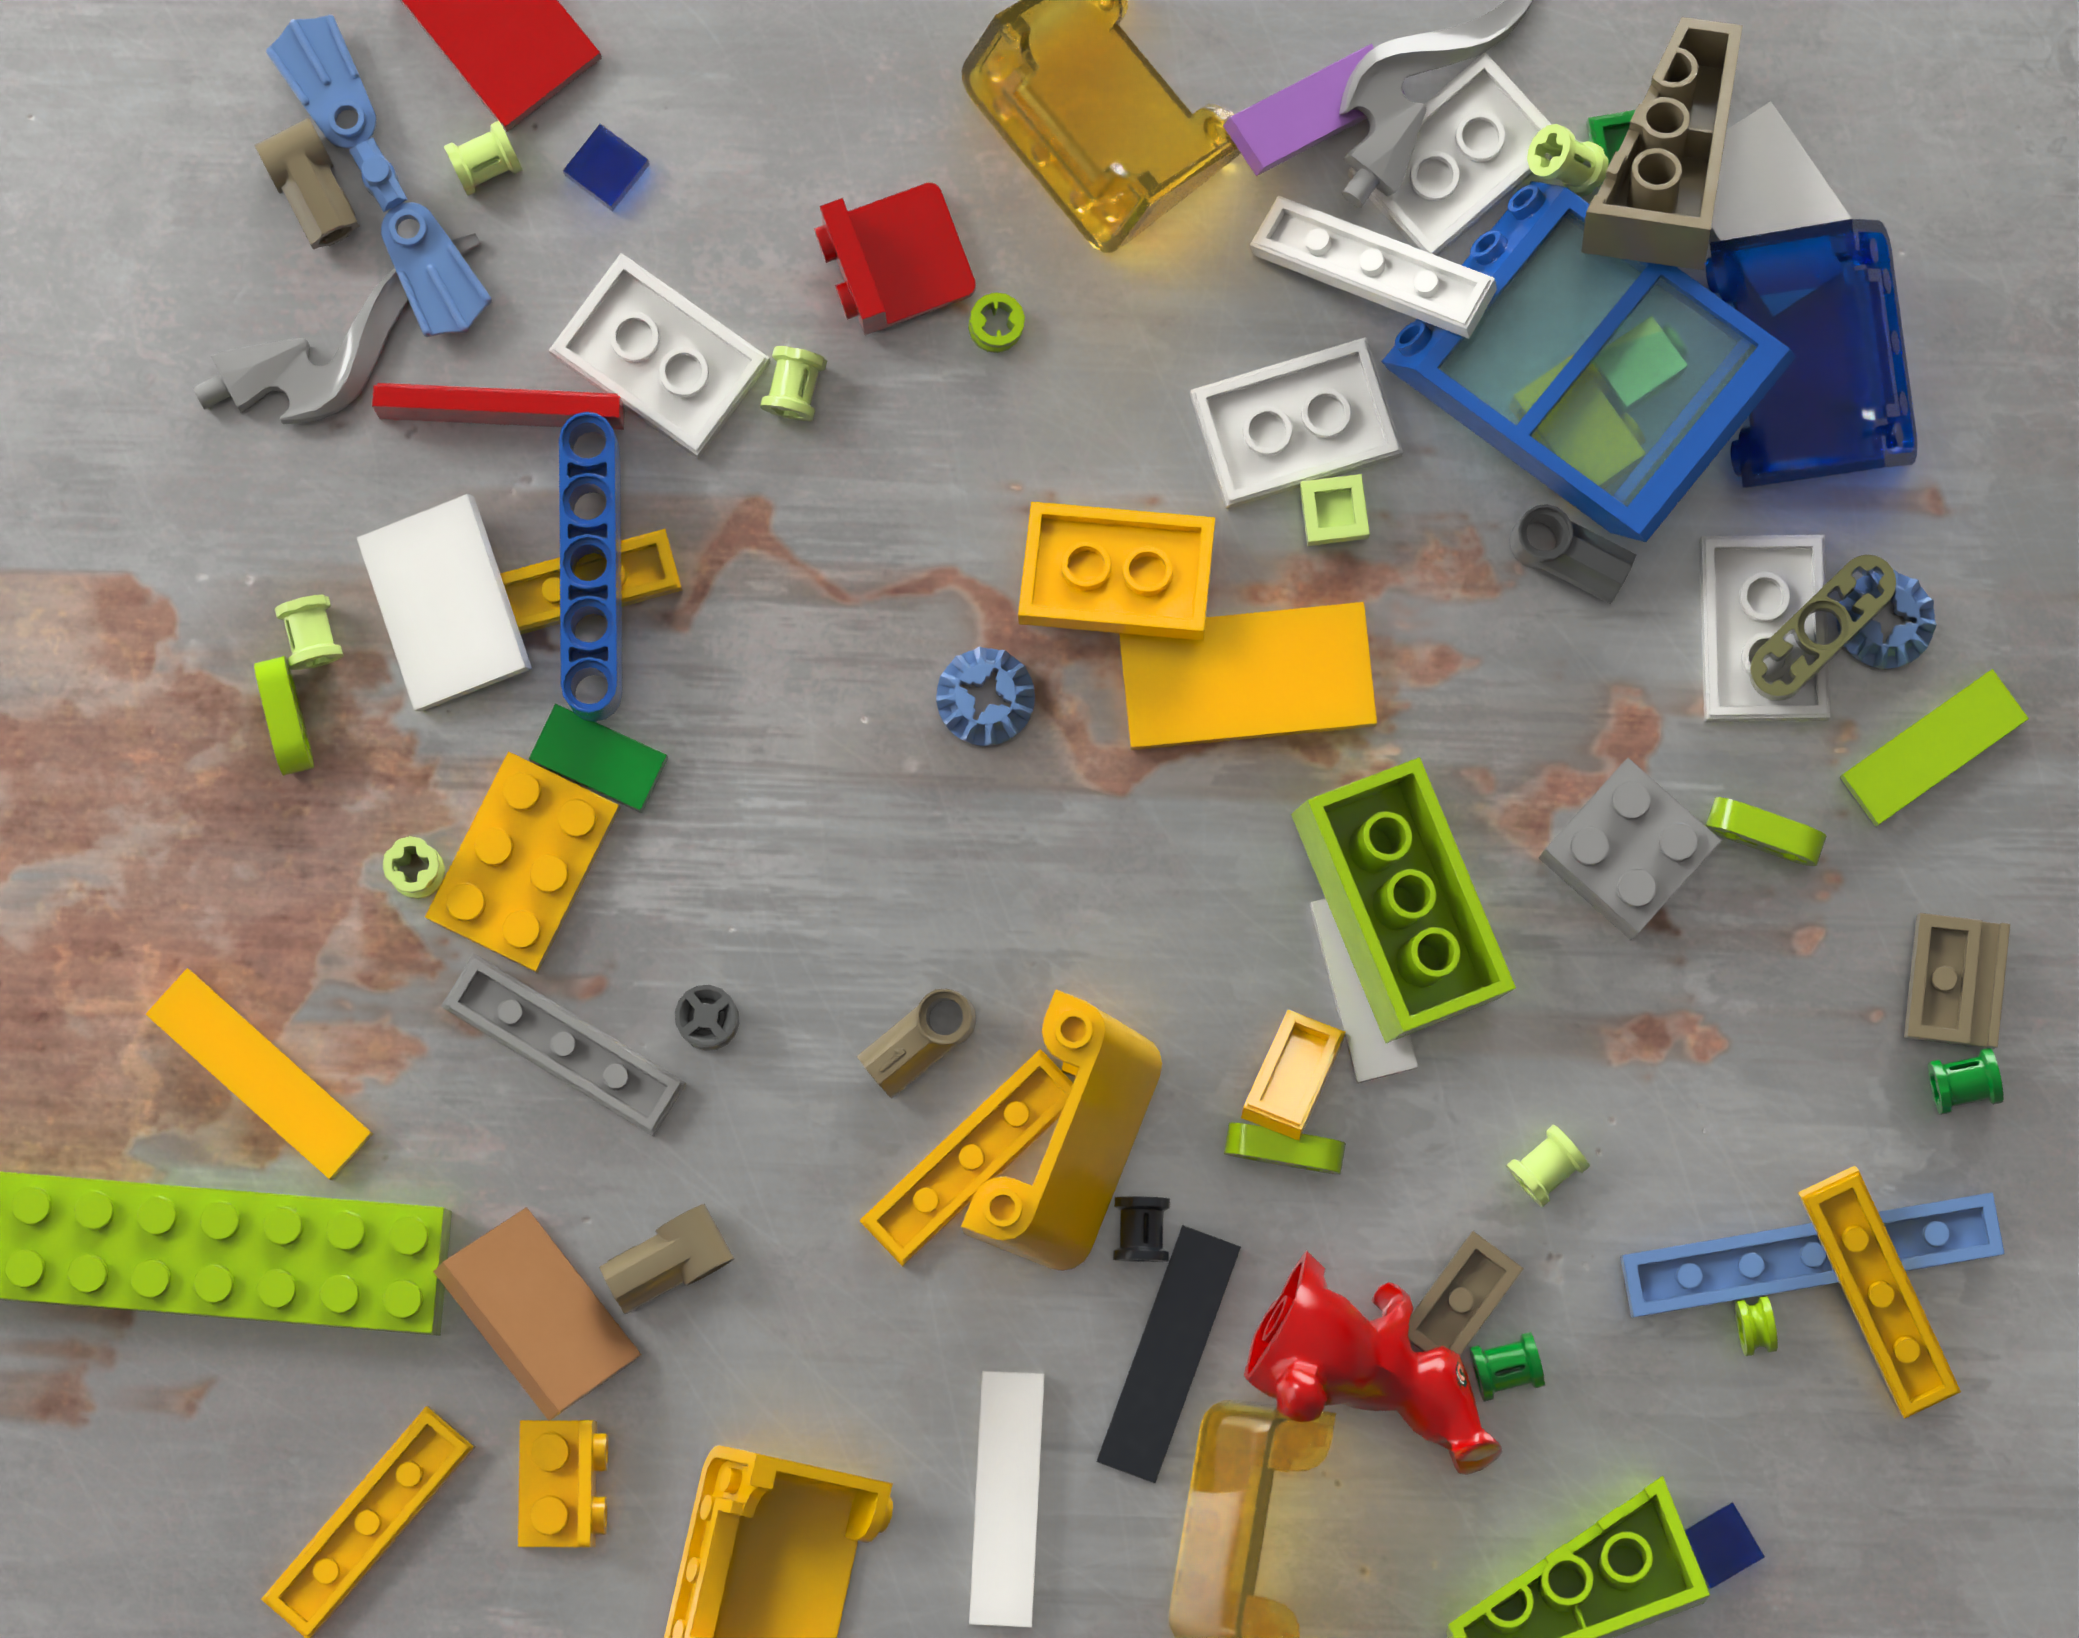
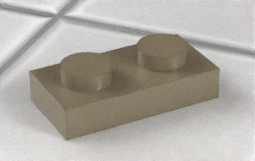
[1408,1231,1524,1355]

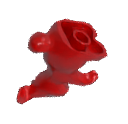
[1244,1250,1503,1475]

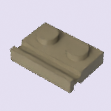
[1904,913,2010,1049]

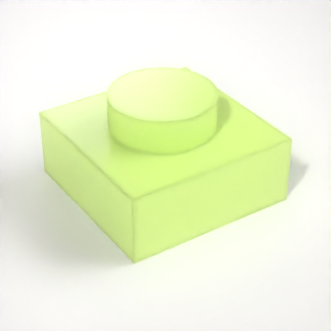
[1300,474,1370,546]

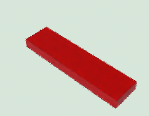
[372,383,625,430]

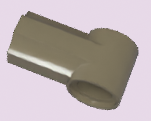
[254,118,359,250]
[857,988,976,1098]
[599,1204,734,1314]

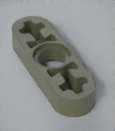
[1749,555,1896,701]

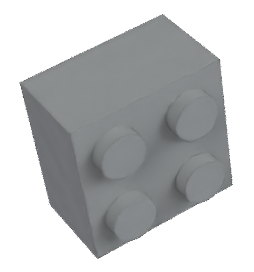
[1539,758,1722,940]

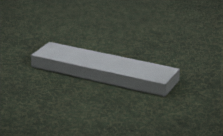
[441,954,686,1137]

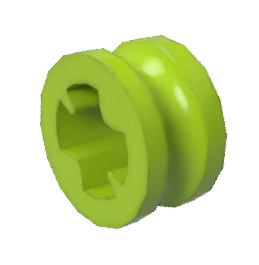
[968,292,1025,353]
[1734,1296,1778,1356]

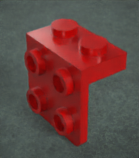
[813,182,976,335]

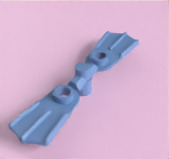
[266,15,492,337]

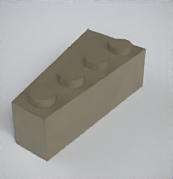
[1581,17,1743,271]

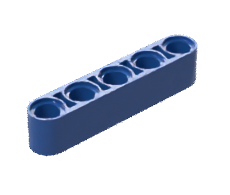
[559,412,622,722]

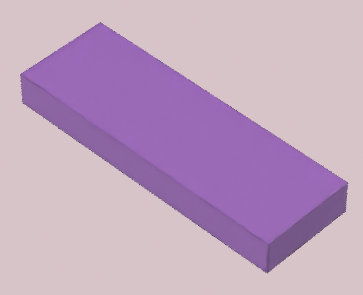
[1223,44,1405,176]

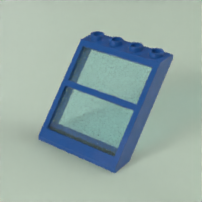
[1381,181,1797,542]

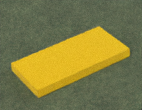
[1119,602,1377,750]

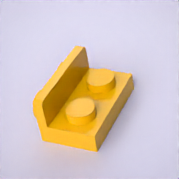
[518,1420,608,1548]

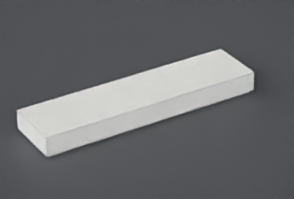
[1250,195,1497,339]
[969,1371,1045,1627]

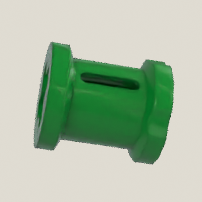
[1928,1048,2004,1115]
[1469,1332,1545,1402]

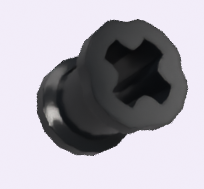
[1113,1196,1170,1262]

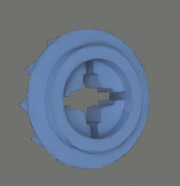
[1836,569,1937,669]
[936,646,1035,746]

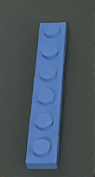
[1620,1192,2005,1318]

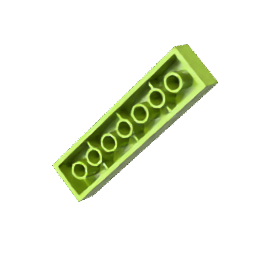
[0,1171,452,1336]

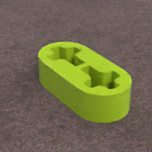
[254,656,314,776]
[1705,797,1827,866]
[1224,1122,1346,1174]

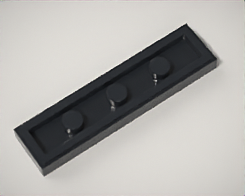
[1096,1225,1241,1483]

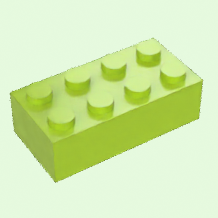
[1291,757,1516,1044]

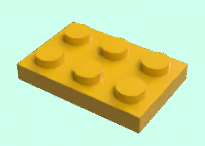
[1018,501,1215,641]
[425,751,621,974]

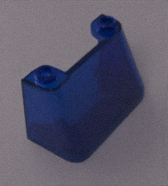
[1705,219,1918,488]

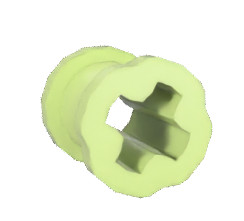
[444,121,523,196]
[1527,124,1609,197]
[760,346,827,421]
[275,594,344,670]
[382,836,445,899]
[1506,1125,1590,1207]

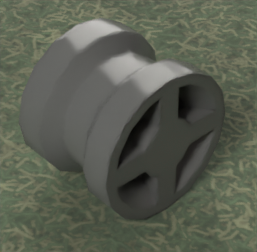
[675,985,740,1051]

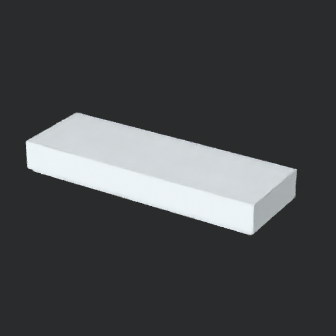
[1310,898,1418,1084]

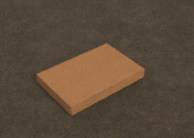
[433,1207,641,1421]

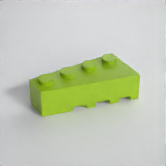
[1446,1476,1710,1638]

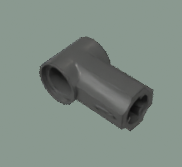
[1509,504,1636,604]

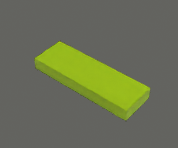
[1840,669,2029,827]

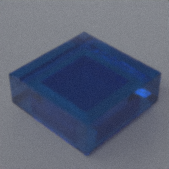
[563,123,650,212]
[1684,1502,1765,1589]

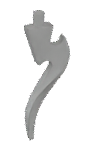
[1339,0,1533,208]
[193,233,481,424]

